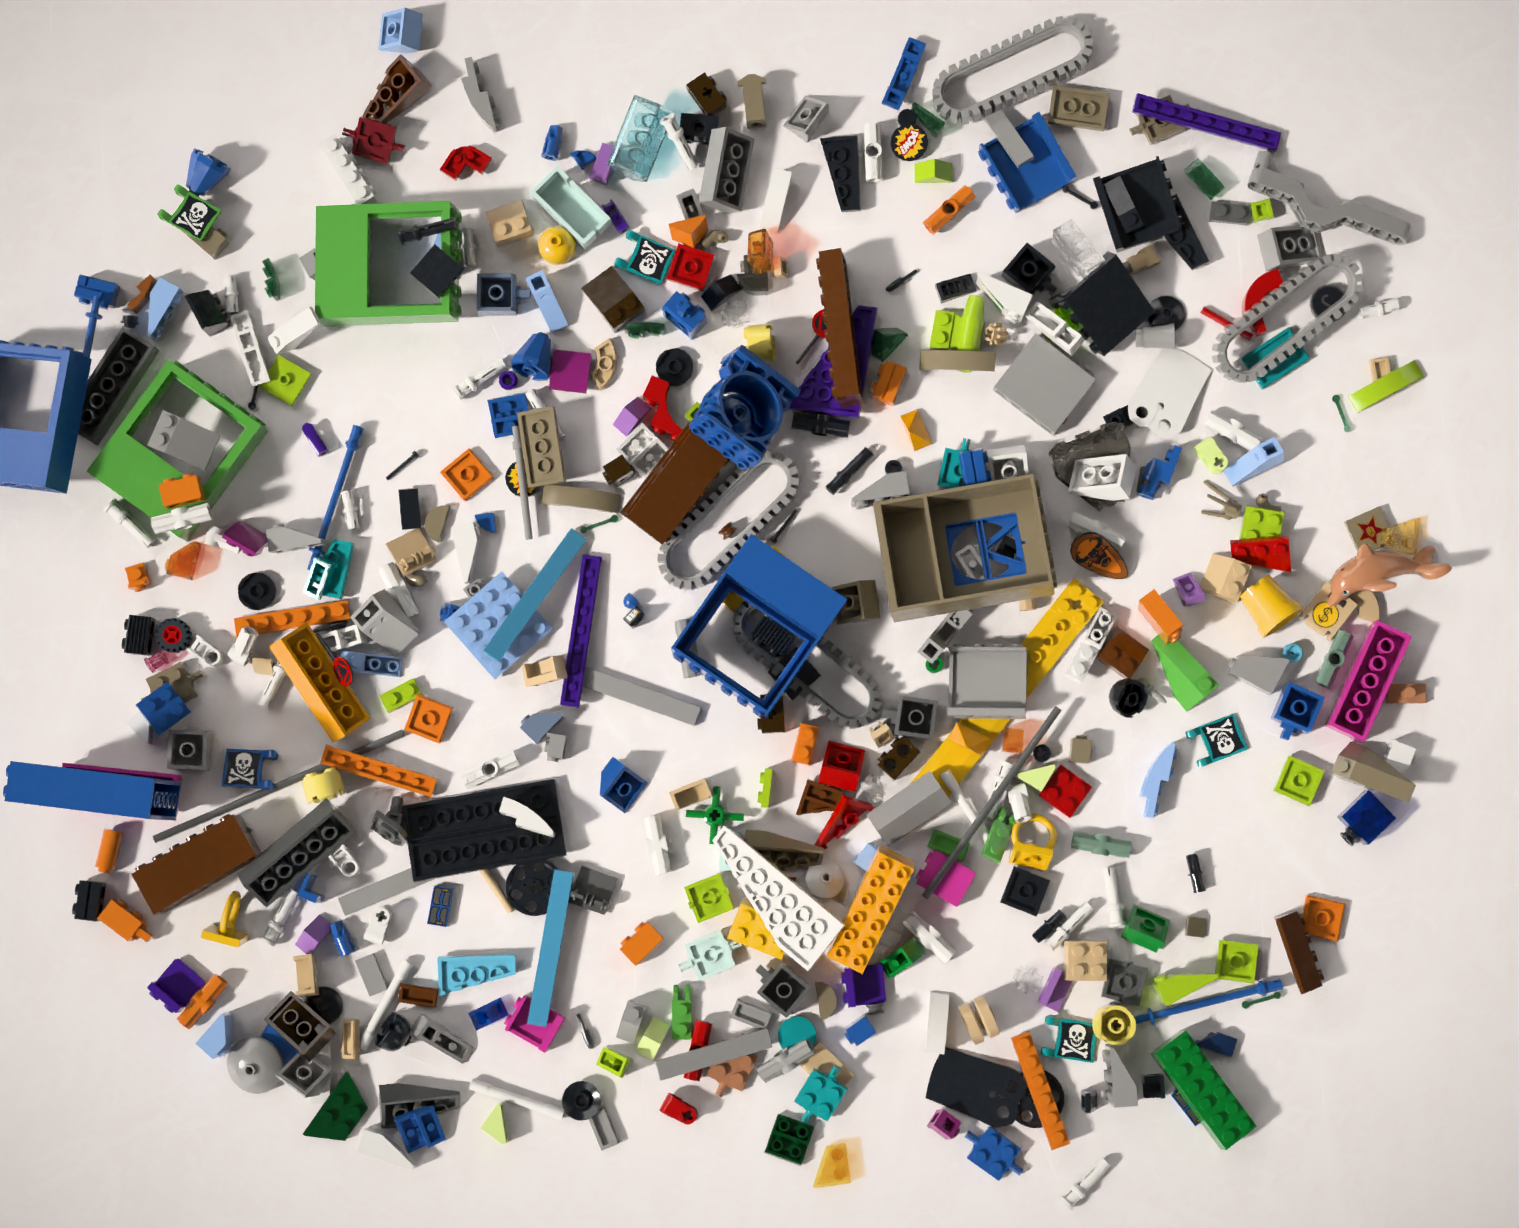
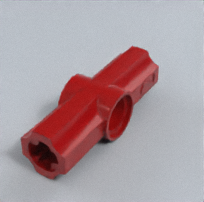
[683,1020,713,1082]

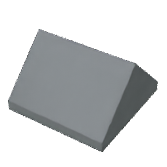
[783,96,829,142]
[276,1053,332,1098]

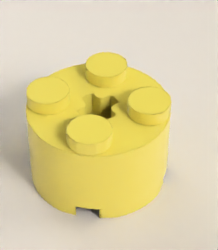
[744,323,776,362]
[302,767,345,804]
[1092,1004,1136,1045]

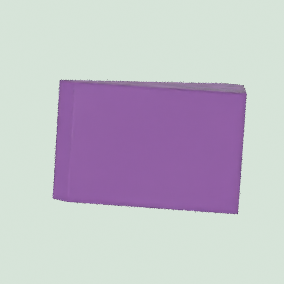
[612,396,652,437]
[295,914,331,954]

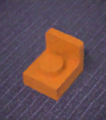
[125,562,151,592]

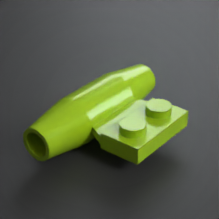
[930,295,984,373]

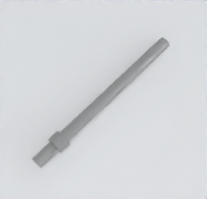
[512,426,533,540]

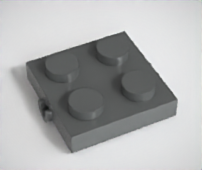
[1101,959,1149,1006]

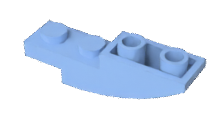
[1139,743,1178,818]

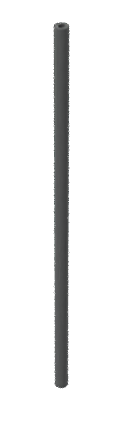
[921,706,1062,900]

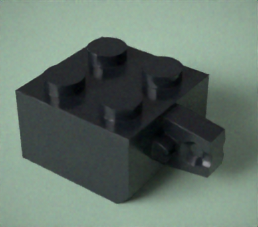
[1001,242,1057,298]

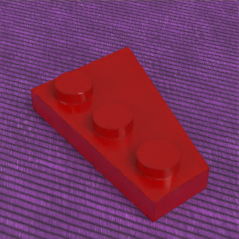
[1230,535,1291,573]

